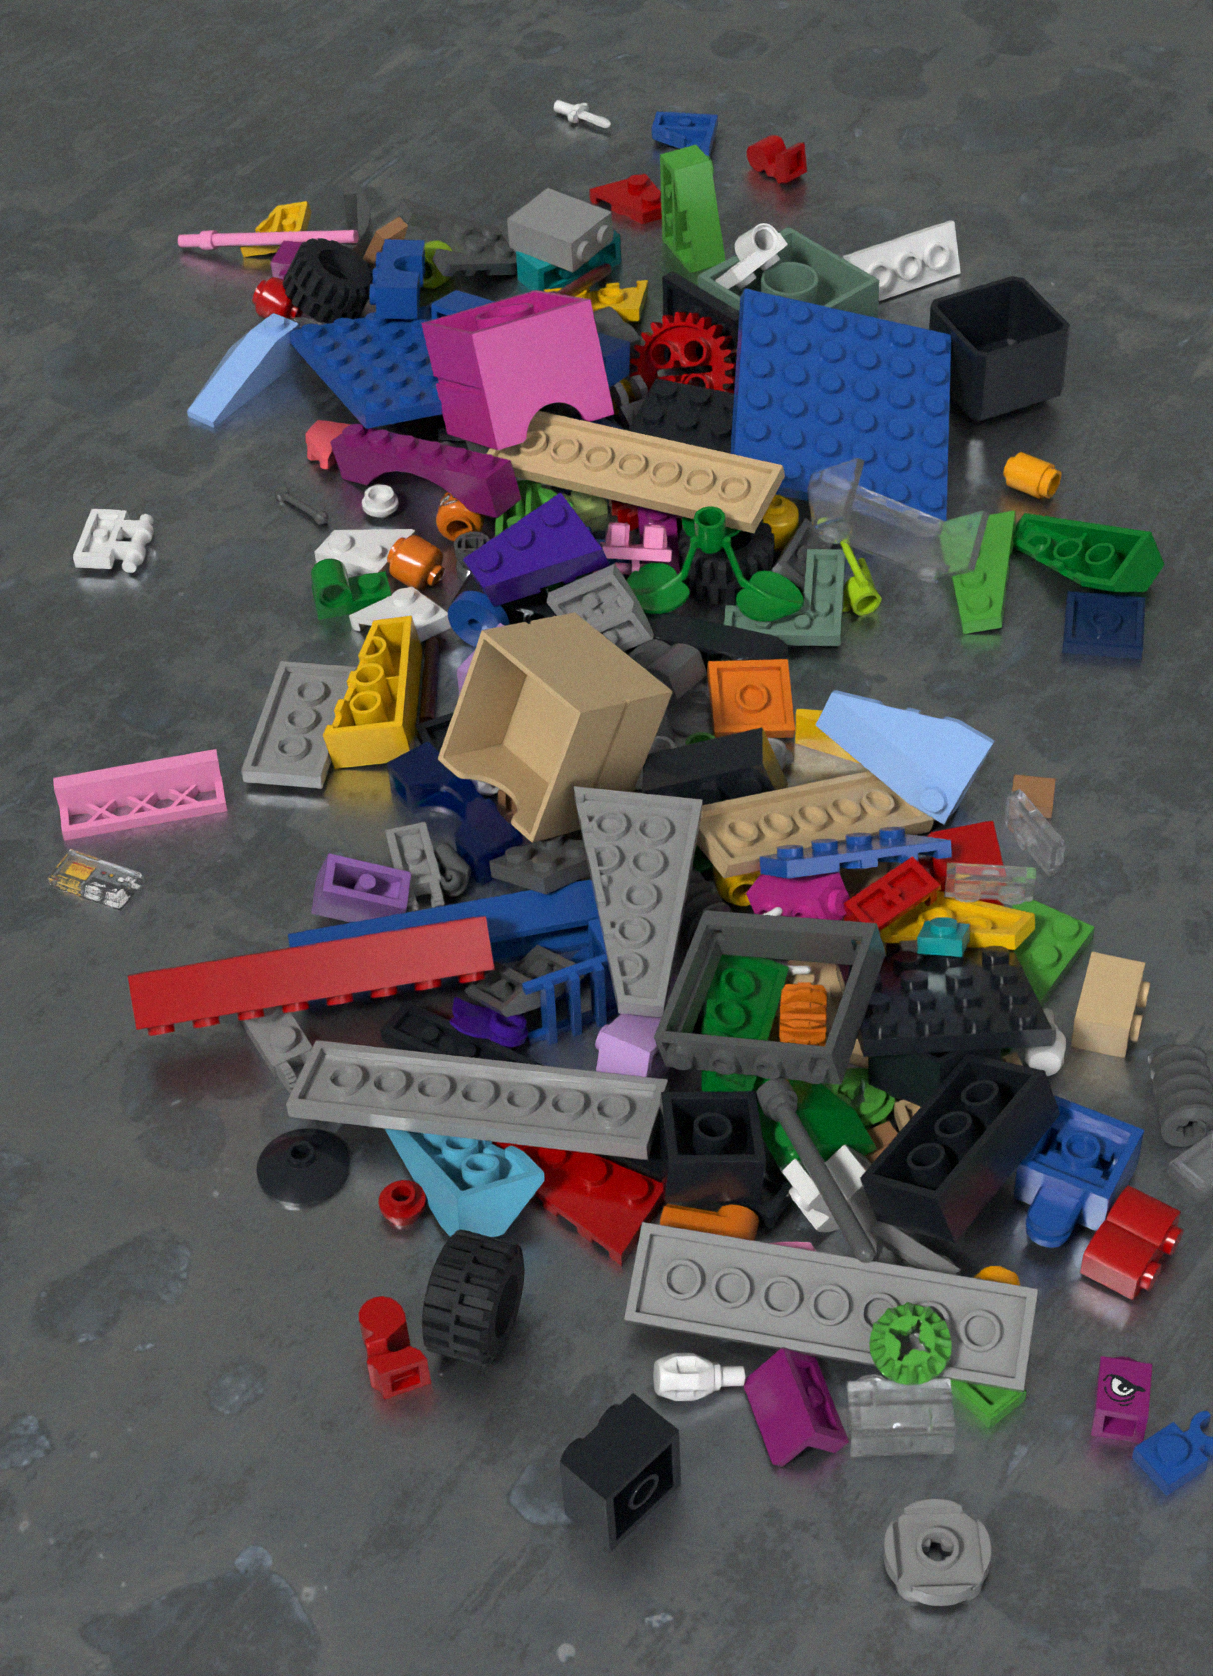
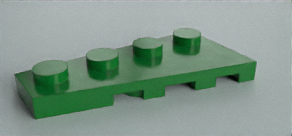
[701,954,789,1092]

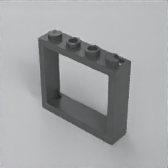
[654,910,886,1085]

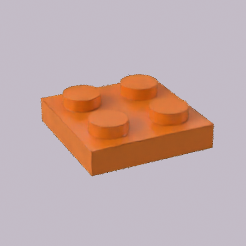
[707,659,795,738]

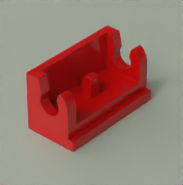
[844,856,941,932]

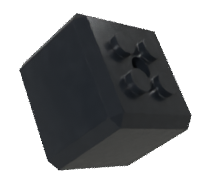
[929,276,1070,422]

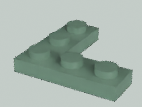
[724,549,846,646]

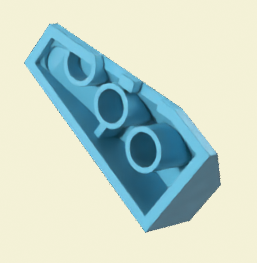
[384,1128,544,1238]

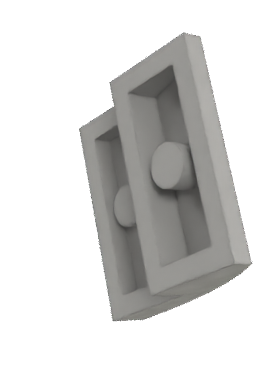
[547,564,654,651]

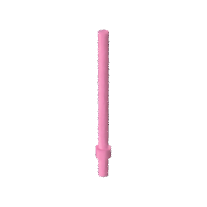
[178,230,359,250]

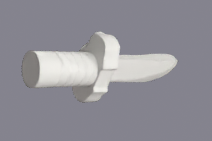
[554,100,611,128]

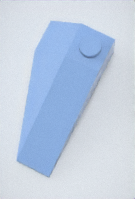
[187,313,303,428]
[816,690,995,824]

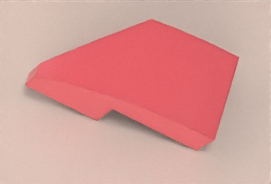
[305,420,352,470]

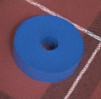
[448,591,510,647]

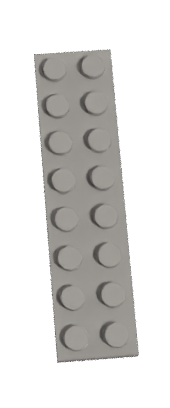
[286,1040,669,1160]
[624,1222,1038,1393]

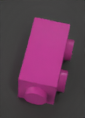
[746,872,850,921]

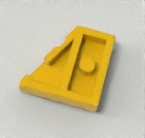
[239,201,312,257]

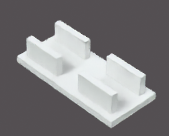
[843,220,961,301]

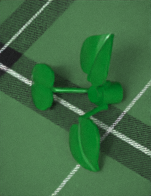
[626,506,804,622]

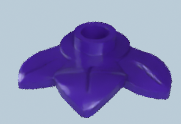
[450,997,528,1049]

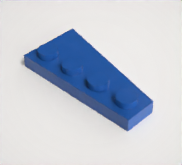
[760,827,952,878]

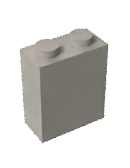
[507,188,614,272]

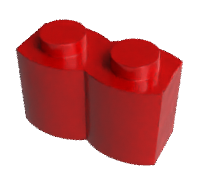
[1080,1185,1184,1300]

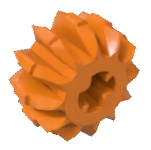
[779,982,828,1046]

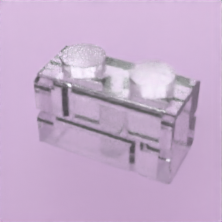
[846,1375,956,1457]

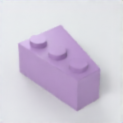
[595,974,701,1079]

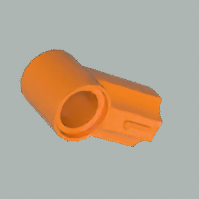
[660,1204,760,1241]

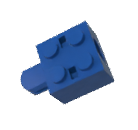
[1013,1095,1144,1248]

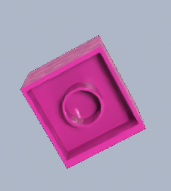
[421,290,614,450]

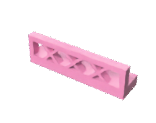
[53,749,227,841]

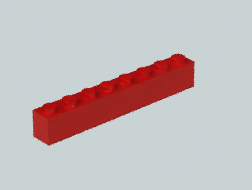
[128,915,494,1036]

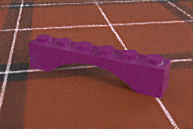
[330,424,522,518]

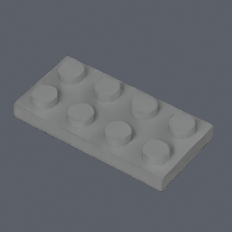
[241,661,357,789]

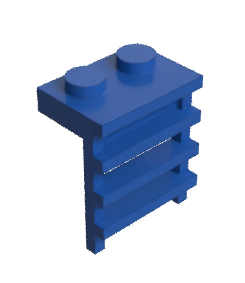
[522,918,621,1045]

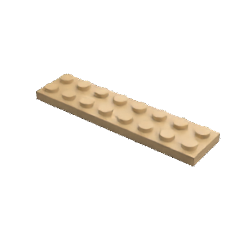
[487,411,785,533]

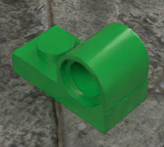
[311,559,392,620]

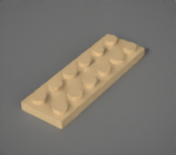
[696,771,935,878]

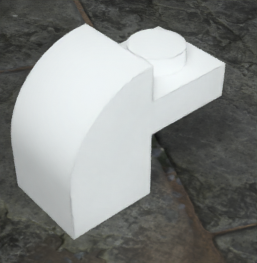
[781,1144,871,1232]

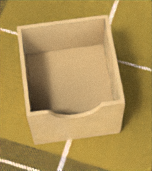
[438,612,673,843]

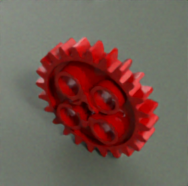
[630,312,737,393]

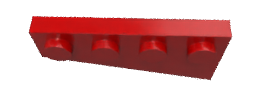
[492,1141,665,1266]

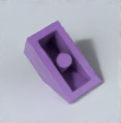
[311,853,411,922]

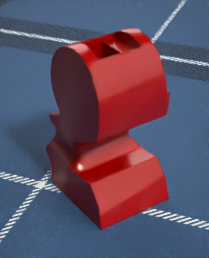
[747,135,807,184]
[358,1296,431,1400]

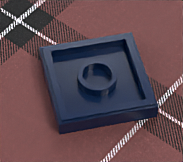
[1062,591,1145,660]

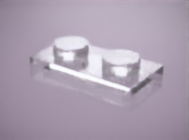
[944,862,1036,905]

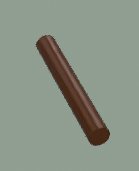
[419,636,441,723]

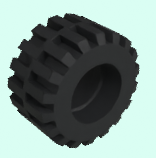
[283,238,373,324]
[679,519,774,605]
[422,1229,525,1367]

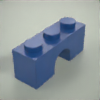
[369,239,426,319]

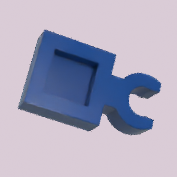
[1132,1411,1213,1496]

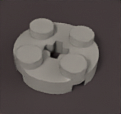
[883,1498,992,1606]

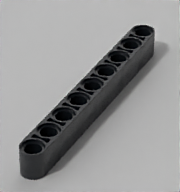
[452,573,789,671]

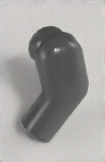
[434,842,472,897]

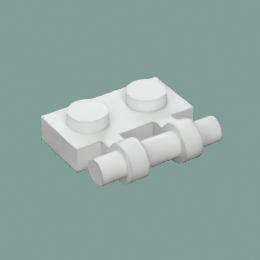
[73,509,154,573]

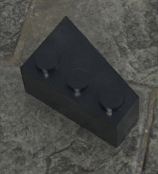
[642,727,788,805]

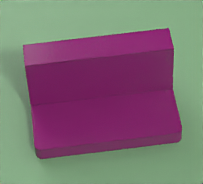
[744,1347,849,1467]

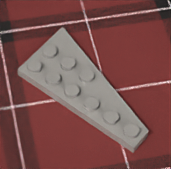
[574,786,702,1018]

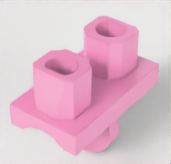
[600,522,672,576]

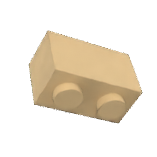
[1071,952,1151,1058]

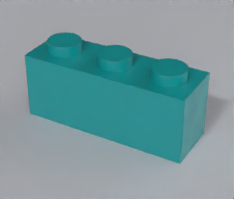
[516,229,622,291]

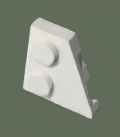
[314,529,416,576]
[349,586,452,642]

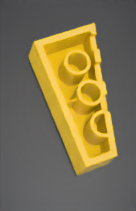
[323,616,422,769]

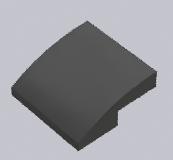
[464,945,585,1017]

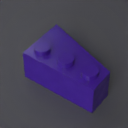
[463,492,610,607]

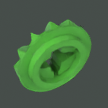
[824,1068,895,1130]
[869,1302,952,1385]

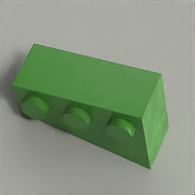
[660,145,725,273]

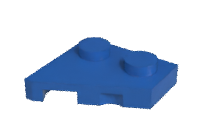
[652,111,718,157]

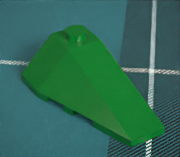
[1013,513,1165,592]
[753,1076,877,1180]

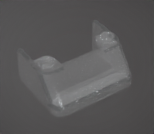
[807,458,990,583]

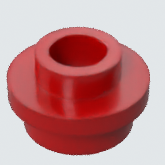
[379,1180,426,1226]

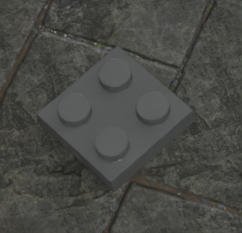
[489,835,590,894]

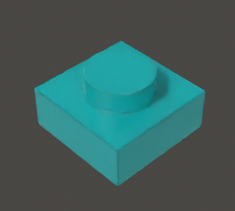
[917,917,970,957]

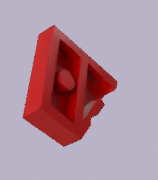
[589,174,662,224]

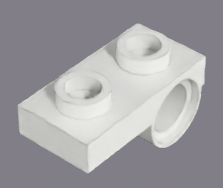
[715,223,788,290]

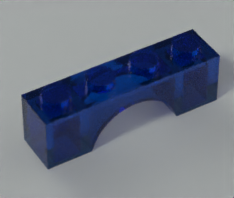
[387,742,524,886]

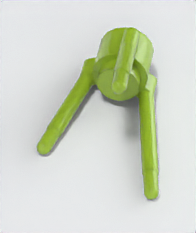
[839,536,882,616]

